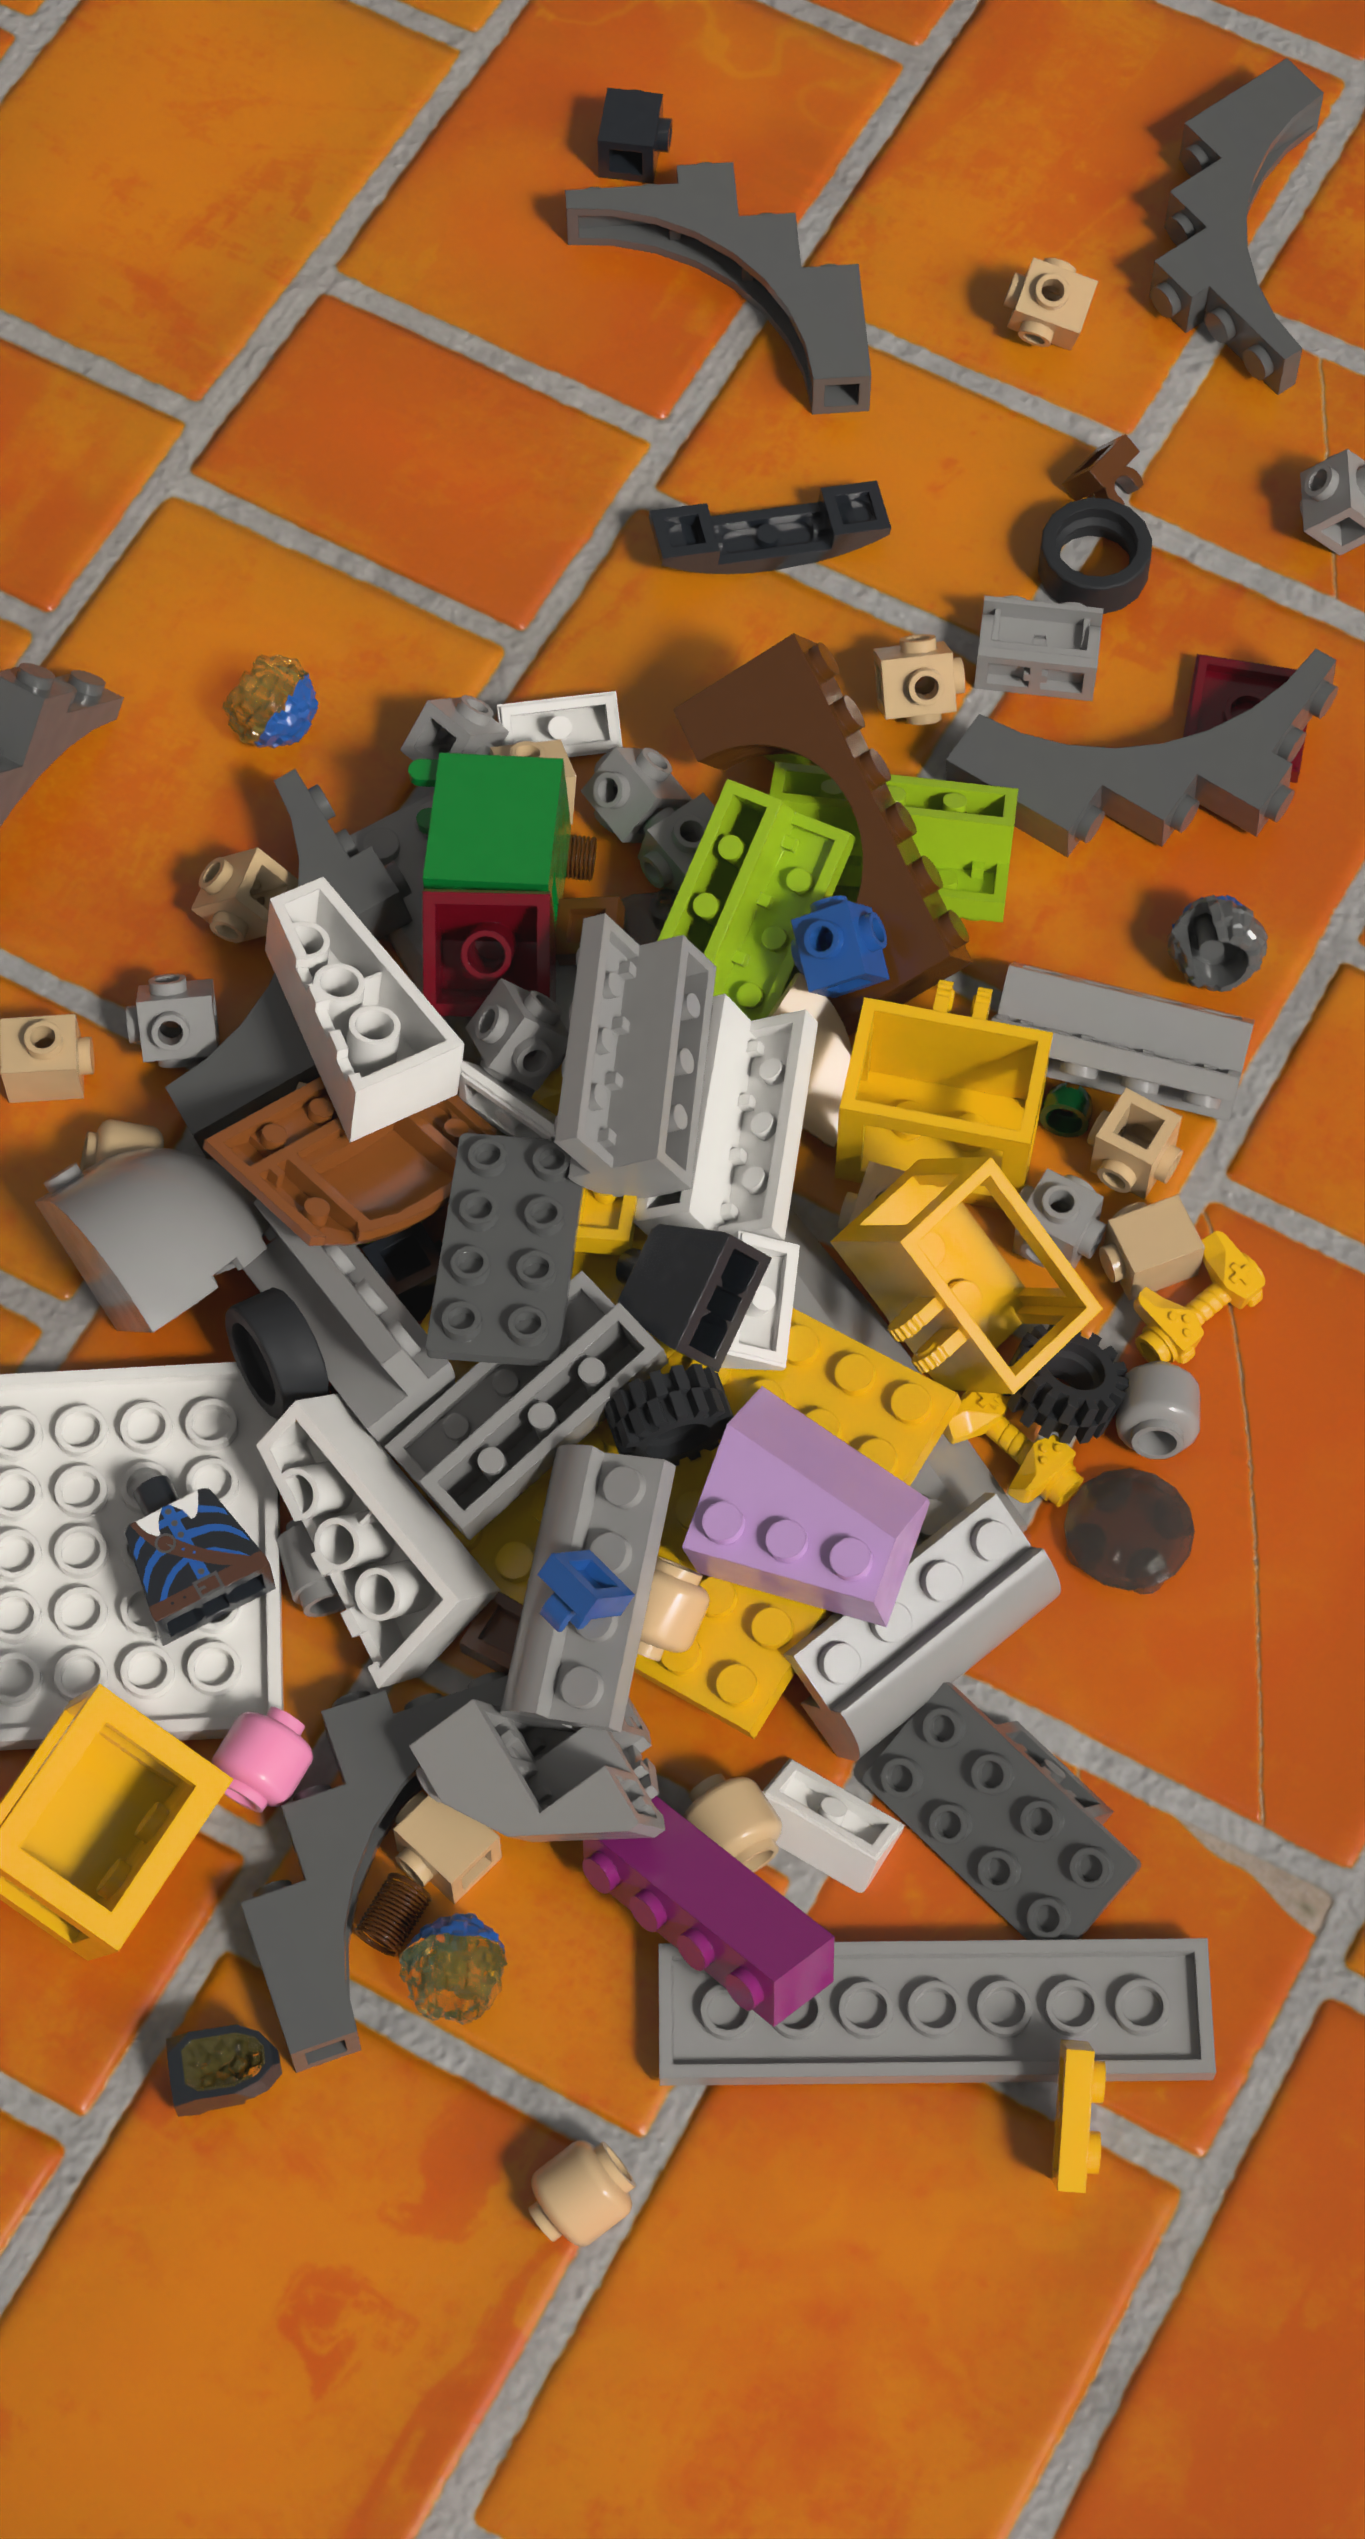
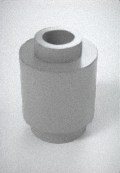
[277,1520,345,1617]

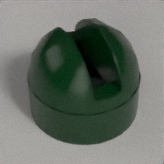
[1039,1083,1093,1137]

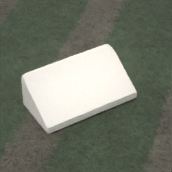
[496,691,623,757]
[458,1060,556,1141]
[721,1230,800,1371]
[762,1758,905,1893]

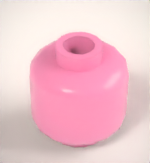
[212,1707,313,1813]

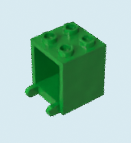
[408,753,571,933]

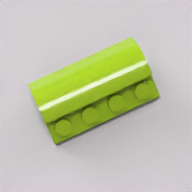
[769,761,1018,922]
[657,779,857,1021]

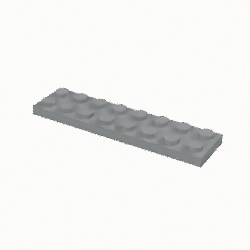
[658,1938,1216,2086]

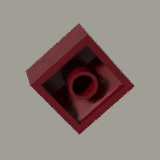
[422,889,556,1017]

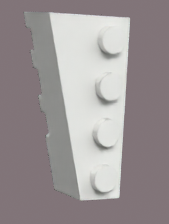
[265,877,465,1142]
[256,1393,500,1689]

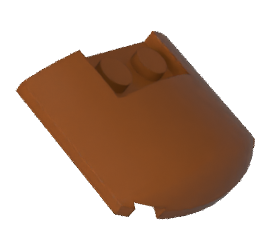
[203,1077,497,1246]

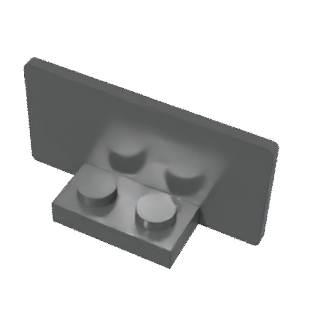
[426,1133,584,1367]
[862,1682,1141,1940]

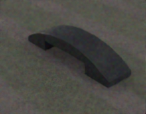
[649,480,891,574]

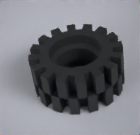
[1003,1324,1129,1444]
[604,1364,734,1466]

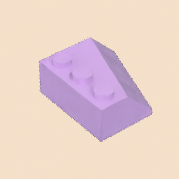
[682,1386,930,1627]

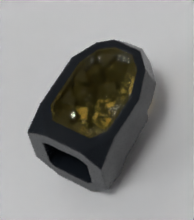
[166,2025,282,2117]

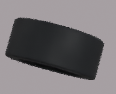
[1038,497,1152,614]
[225,1287,329,1420]

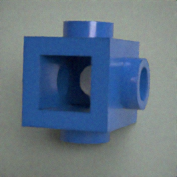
[791,895,890,998]

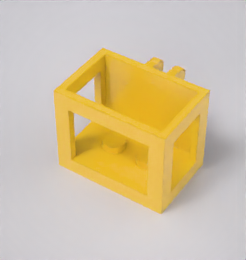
[835,979,1053,1210]
[830,1157,1103,1394]
[0,1683,233,1961]

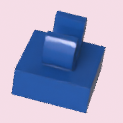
[537,1550,635,1632]

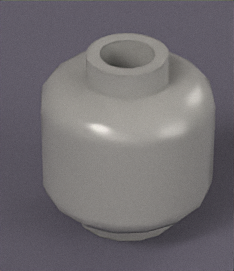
[1115,1361,1201,1459]

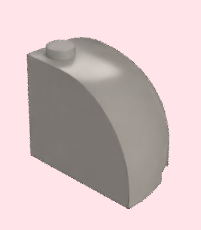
[35,1148,278,1333]

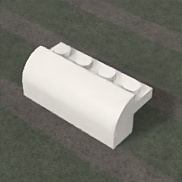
[634,994,818,1241]

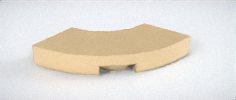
[768,973,852,1148]

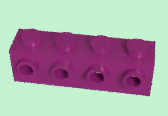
[582,1796,835,2027]

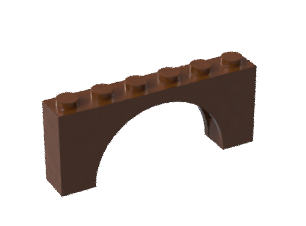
[673,633,973,1036]

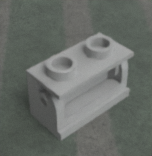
[974,595,1104,701]

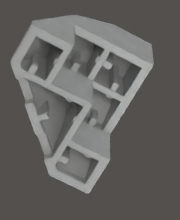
[409,1697,665,1842]

